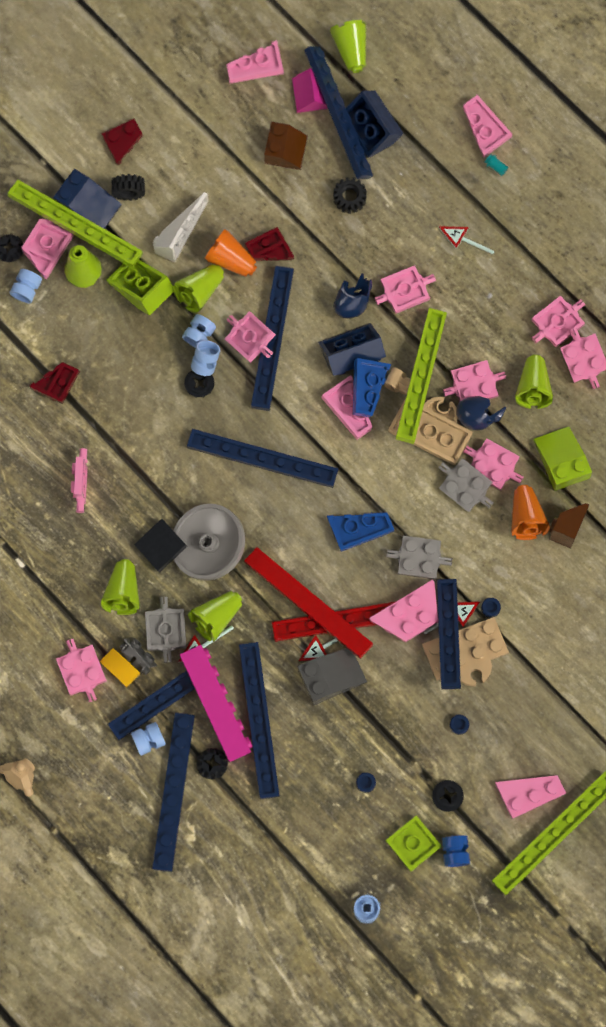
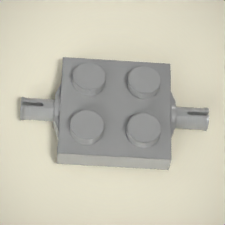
[439,458,494,512]
[386,536,453,580]
[145,597,187,663]

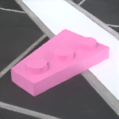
[463,95,512,158]
[321,375,372,440]

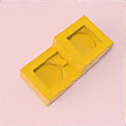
[99,648,140,688]

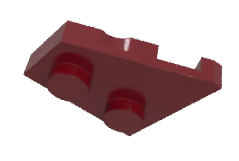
[102,118,143,166]
[245,227,294,261]
[30,362,80,404]

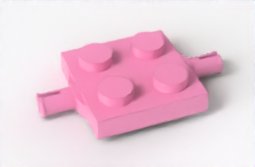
[374,265,436,314]
[531,296,585,347]
[225,311,276,363]
[560,327,606,389]
[443,360,506,401]
[464,438,524,490]
[71,448,88,513]
[56,639,107,702]

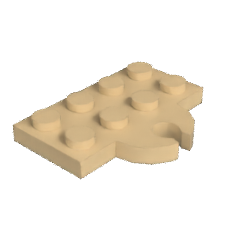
[388,397,473,466]
[422,617,509,687]

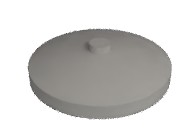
[173,504,245,581]

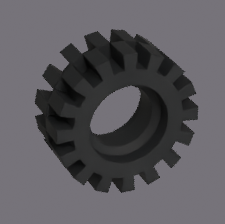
[111,174,145,201]
[333,177,367,214]

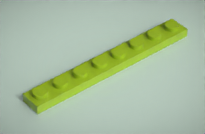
[8,180,143,268]
[395,308,447,444]
[492,771,606,896]

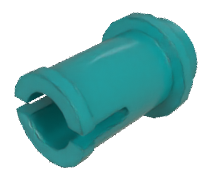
[484,154,509,176]

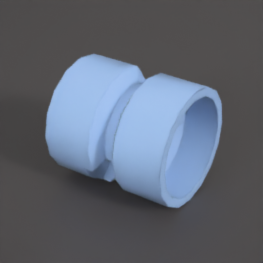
[9,269,42,303]
[182,314,216,348]
[191,340,220,376]
[131,722,166,756]
[354,895,380,924]

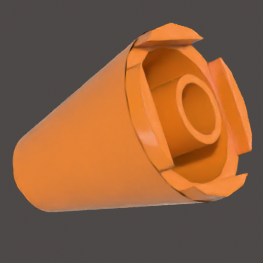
[204,229,257,277]
[511,485,550,540]

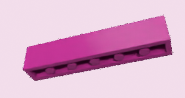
[180,645,253,763]

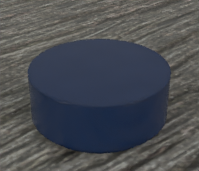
[481,598,501,618]
[449,715,469,735]
[356,772,376,793]

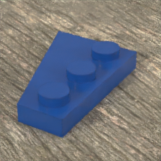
[352,358,391,417]
[327,513,394,552]

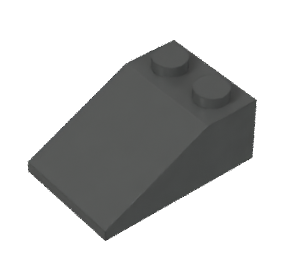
[298,648,367,705]

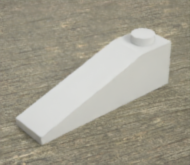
[153,192,208,263]

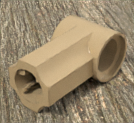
[384,367,411,395]

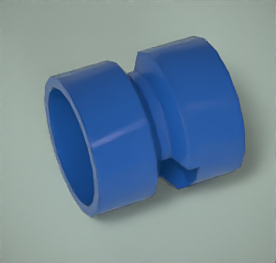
[442,835,470,867]

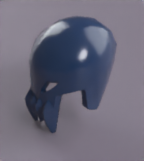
[333,273,372,319]
[457,396,506,430]

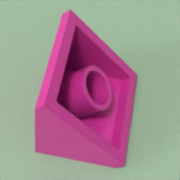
[292,68,328,113]

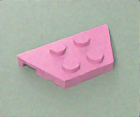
[22,219,74,280]
[369,580,438,643]

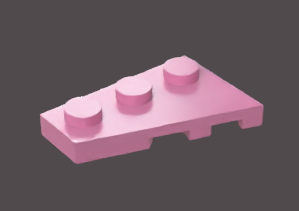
[227,40,284,83]
[495,775,566,819]

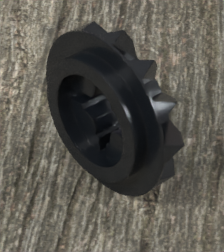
[0,233,24,262]
[184,371,214,398]
[196,748,228,780]
[432,780,464,812]

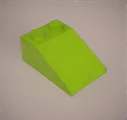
[106,260,174,316]
[534,426,592,491]

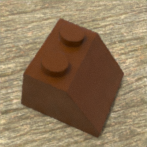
[264,122,308,170]
[548,503,589,549]

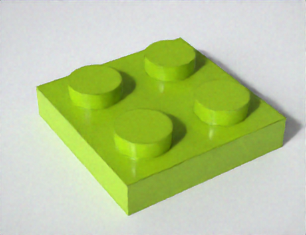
[386,815,442,872]

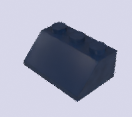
[346,90,404,158]
[318,323,386,376]

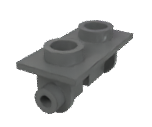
[119,637,157,675]

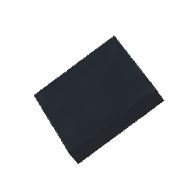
[134,519,187,573]

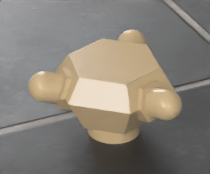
[0,759,35,797]

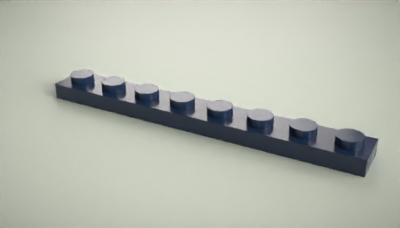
[304,46,373,179]
[251,266,294,411]
[187,429,338,488]
[239,642,280,800]
[152,713,195,872]

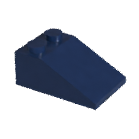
[53,168,122,229]

